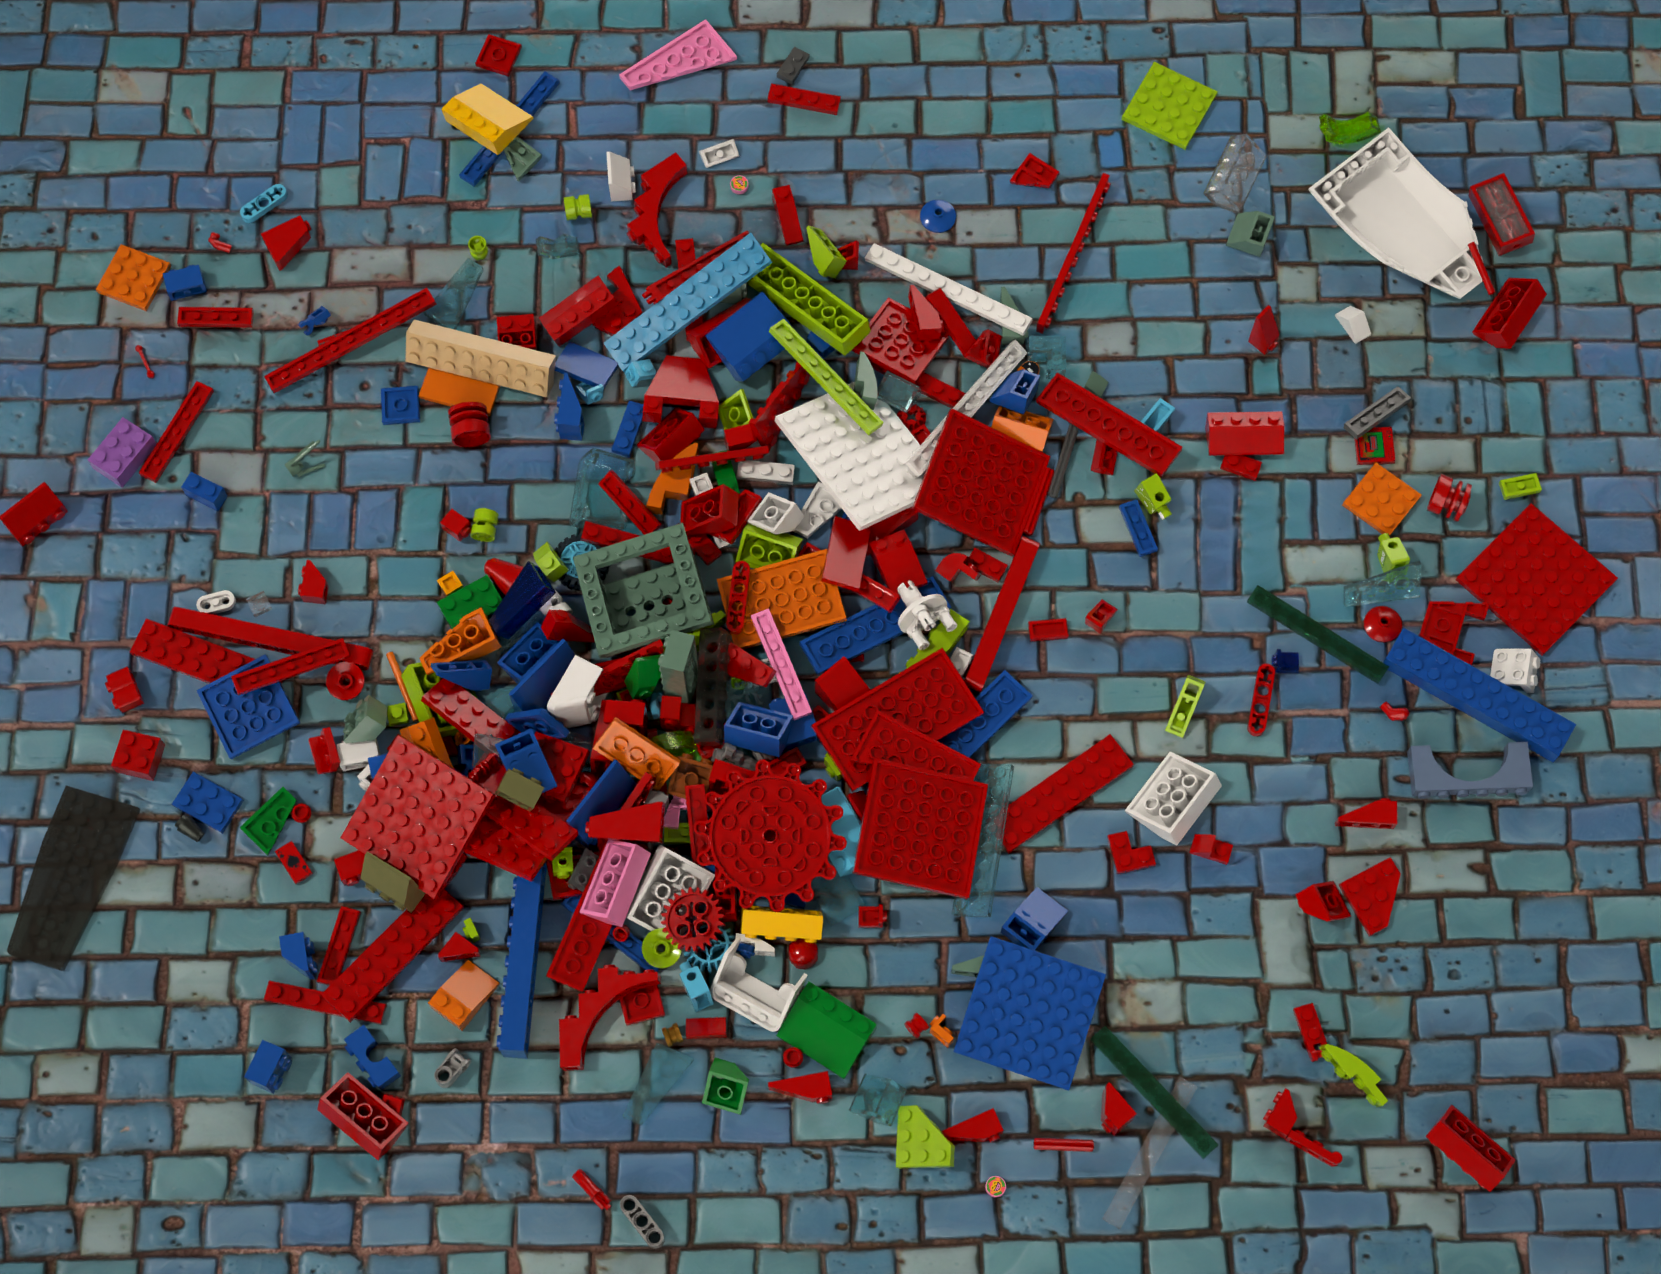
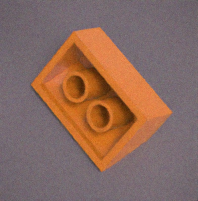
[991,406,1054,452]
[399,717,453,768]

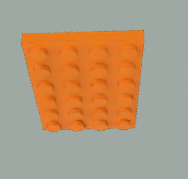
[716,549,847,649]

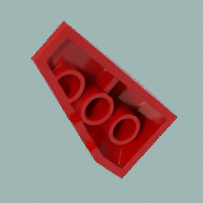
[865,507,919,558]

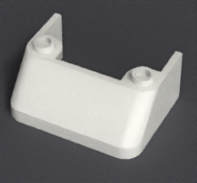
[547,655,609,728]
[710,936,808,1032]

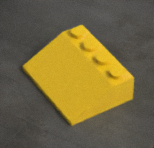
[441,84,534,155]

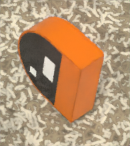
[1017,361,1040,375]

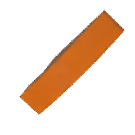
[646,443,699,515]

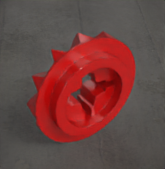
[897,404,926,432]

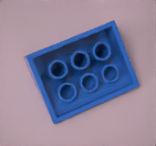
[705,292,794,382]
[509,639,575,712]
[566,759,637,850]

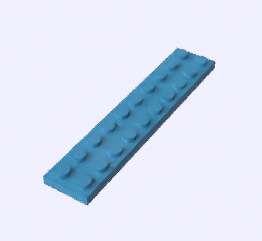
[604,233,773,373]

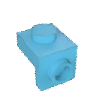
[625,359,657,387]
[575,382,604,405]

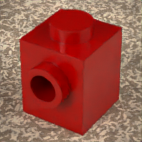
[440,508,472,541]

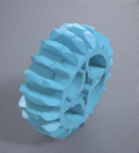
[683,923,735,973]

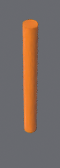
[386,652,419,722]

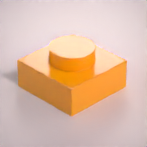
[437,571,463,596]

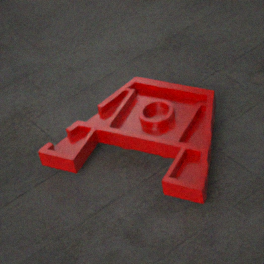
[591,266,643,336]
[1419,601,1490,666]

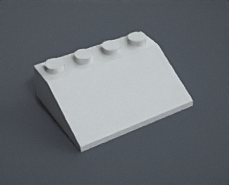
[1125,752,1222,845]
[626,845,715,936]

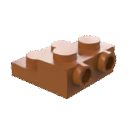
[667,753,713,799]

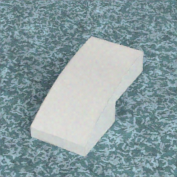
[736,933,775,957]

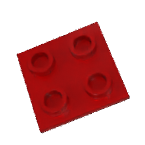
[467,753,506,800]

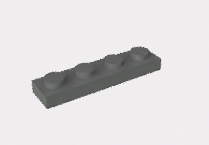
[1343,387,1411,440]

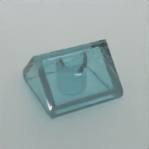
[877,371,922,413]

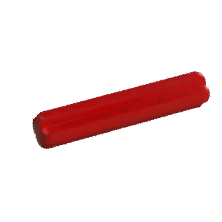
[1033,1138,1094,1152]

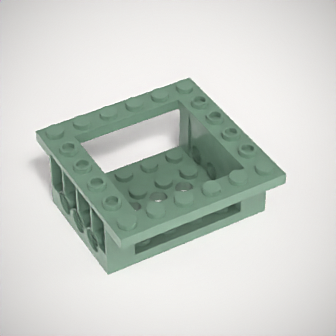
[573,523,714,659]

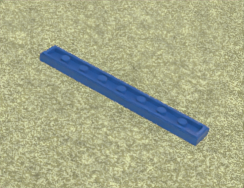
[459,71,560,187]

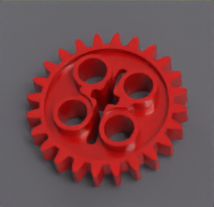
[661,887,726,953]

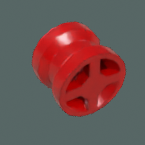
[904,1013,929,1039]

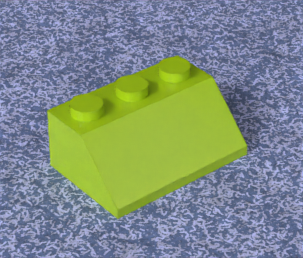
[735,523,803,569]

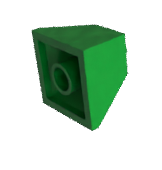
[624,654,661,700]
[702,1057,749,1115]

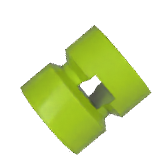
[564,194,592,221]
[470,508,499,542]

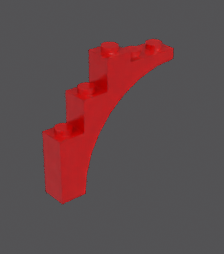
[627,152,687,268]
[559,965,661,1071]

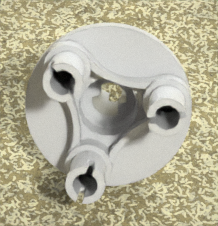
[897,580,958,650]

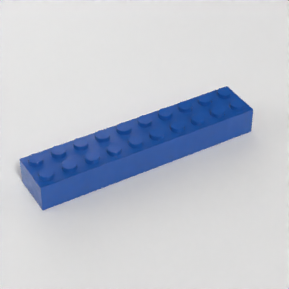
[1381,628,1576,763]
[497,861,547,1059]

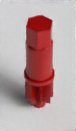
[572,1169,612,1211]

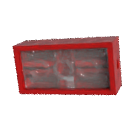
[1468,173,1535,256]

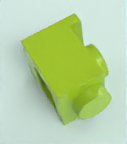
[552,847,573,879]

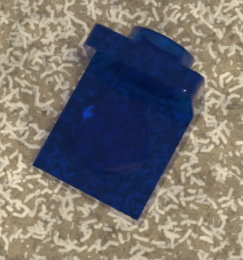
[1271,649,1299,673]

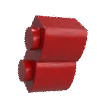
[105,666,144,713]

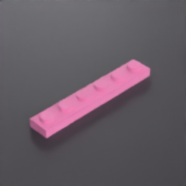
[751,609,812,721]

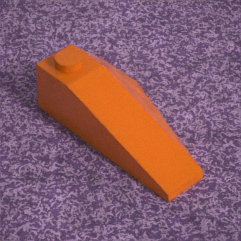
[419,608,502,675]

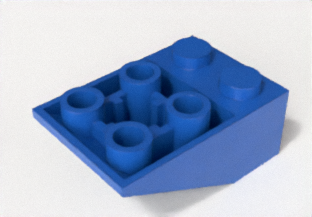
[554,373,585,441]
[495,729,557,794]
[1000,887,1068,951]

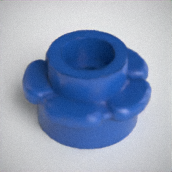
[736,943,755,959]

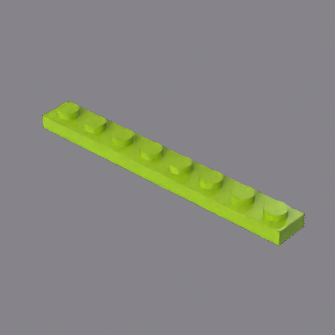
[769,319,884,435]

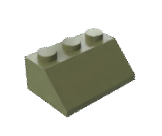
[361,851,426,913]

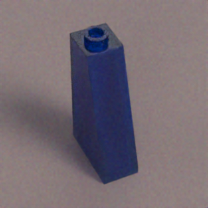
[489,561,556,640]

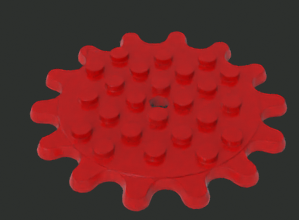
[693,759,847,912]

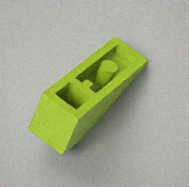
[806,225,847,278]
[1165,675,1206,738]

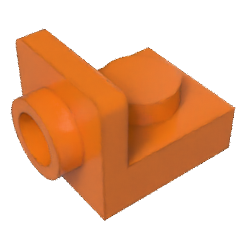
[929,1014,954,1048]

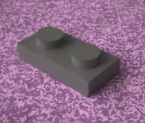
[777,47,810,85]

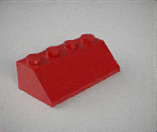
[539,275,619,347]
[1472,278,1547,349]
[686,298,751,369]
[1205,411,1284,456]
[317,1072,409,1161]
[1426,1105,1516,1192]

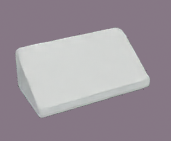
[699,139,739,168]

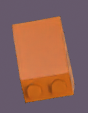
[428,960,500,1031]

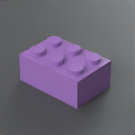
[88,417,156,488]

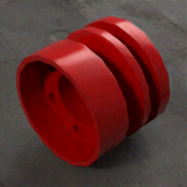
[448,402,491,447]
[1427,474,1472,522]

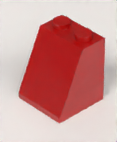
[815,656,870,712]

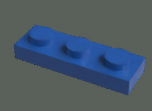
[612,400,643,457]
[1119,499,1158,557]

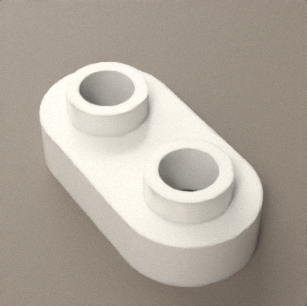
[196,590,236,614]

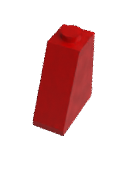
[261,215,312,271]

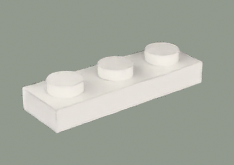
[737,460,795,485]

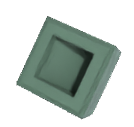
[1085,371,1108,398]

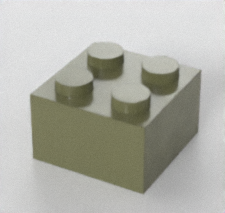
[494,768,545,812]

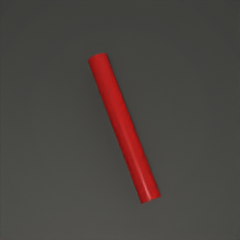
[1468,242,1495,295]

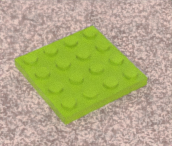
[1121,62,1218,150]

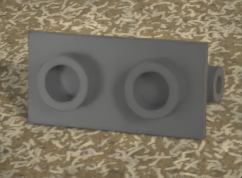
[568,848,599,892]

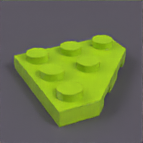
[896,1105,955,1169]

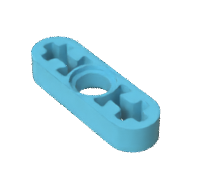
[240,184,288,223]

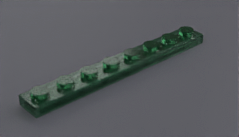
[1247,585,1389,684]
[1090,1026,1218,1160]

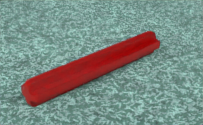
[1023,467,1055,536]

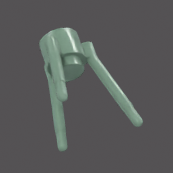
[284,440,325,477]

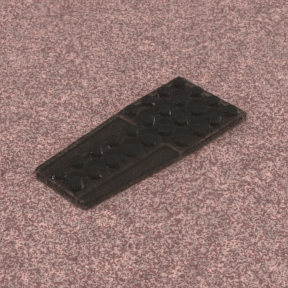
[7,785,140,971]

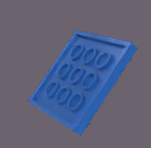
[196,654,300,759]

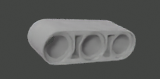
[620,1195,665,1249]

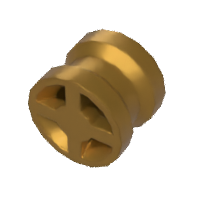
[662,1023,683,1047]

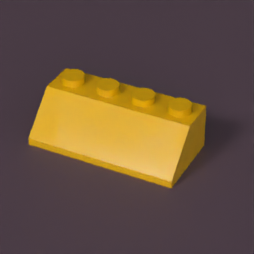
[741,906,823,943]

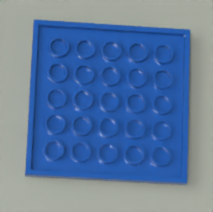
[953,936,1106,1091]

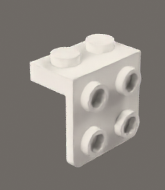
[1490,649,1540,693]

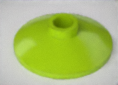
[642,928,682,968]

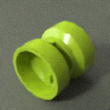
[468,236,488,260]

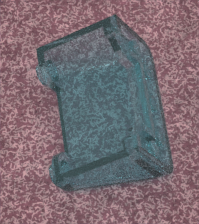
[569,448,635,531]

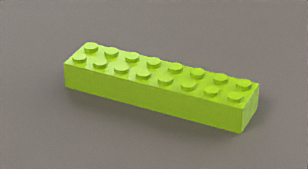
[747,243,870,356]

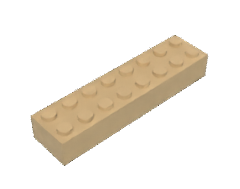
[405,320,556,397]

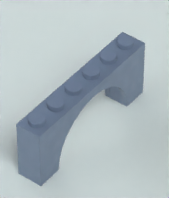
[1407,742,1533,799]

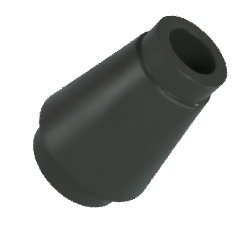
[175,814,205,842]

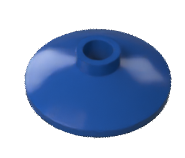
[920,200,956,233]

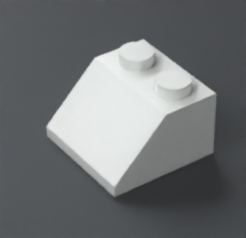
[606,152,636,202]
[747,492,805,534]

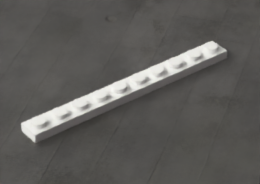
[865,243,1033,336]
[905,339,1027,477]

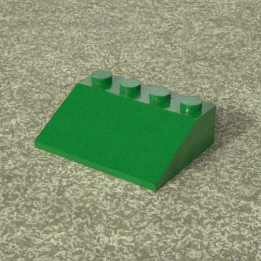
[776,981,877,1079]

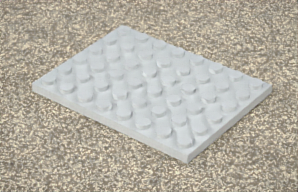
[774,382,927,531]

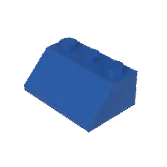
[497,622,560,684]
[724,702,793,757]

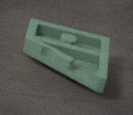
[503,136,542,181]

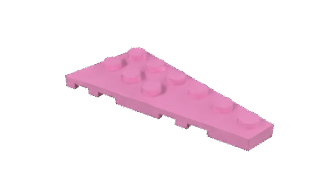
[619,19,737,90]

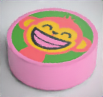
[730,175,748,195]
[985,1176,1006,1198]

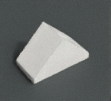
[1335,306,1371,344]

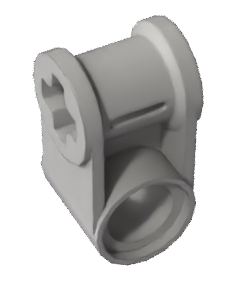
[434,1048,471,1088]

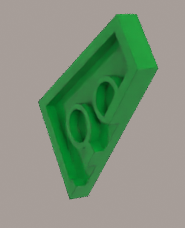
[240,787,297,856]

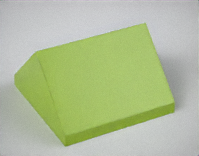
[718,389,753,430]

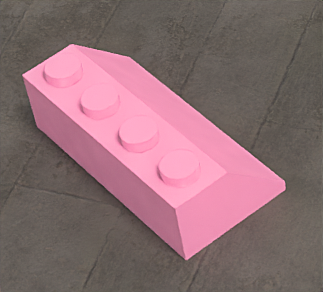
[580,840,651,927]

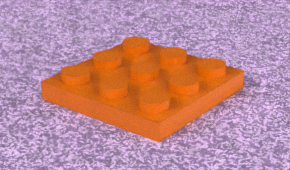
[96,244,171,311]
[1342,462,1422,535]

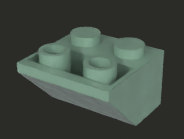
[1226,211,1275,257]
[343,694,388,744]

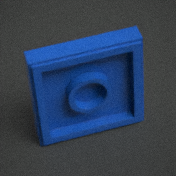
[381,386,420,425]

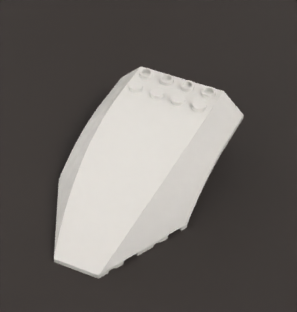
[1308,128,1483,299]

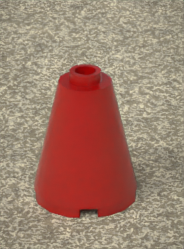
[484,558,537,604]

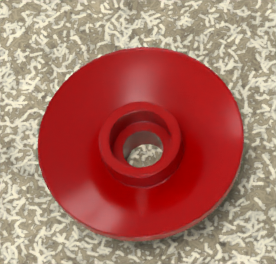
[1364,606,1402,643]
[326,662,365,700]

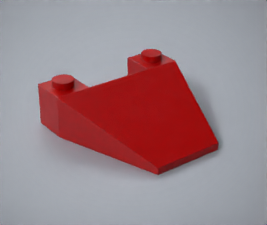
[642,355,719,429]

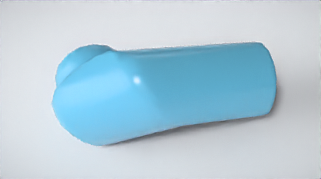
[649,691,663,719]

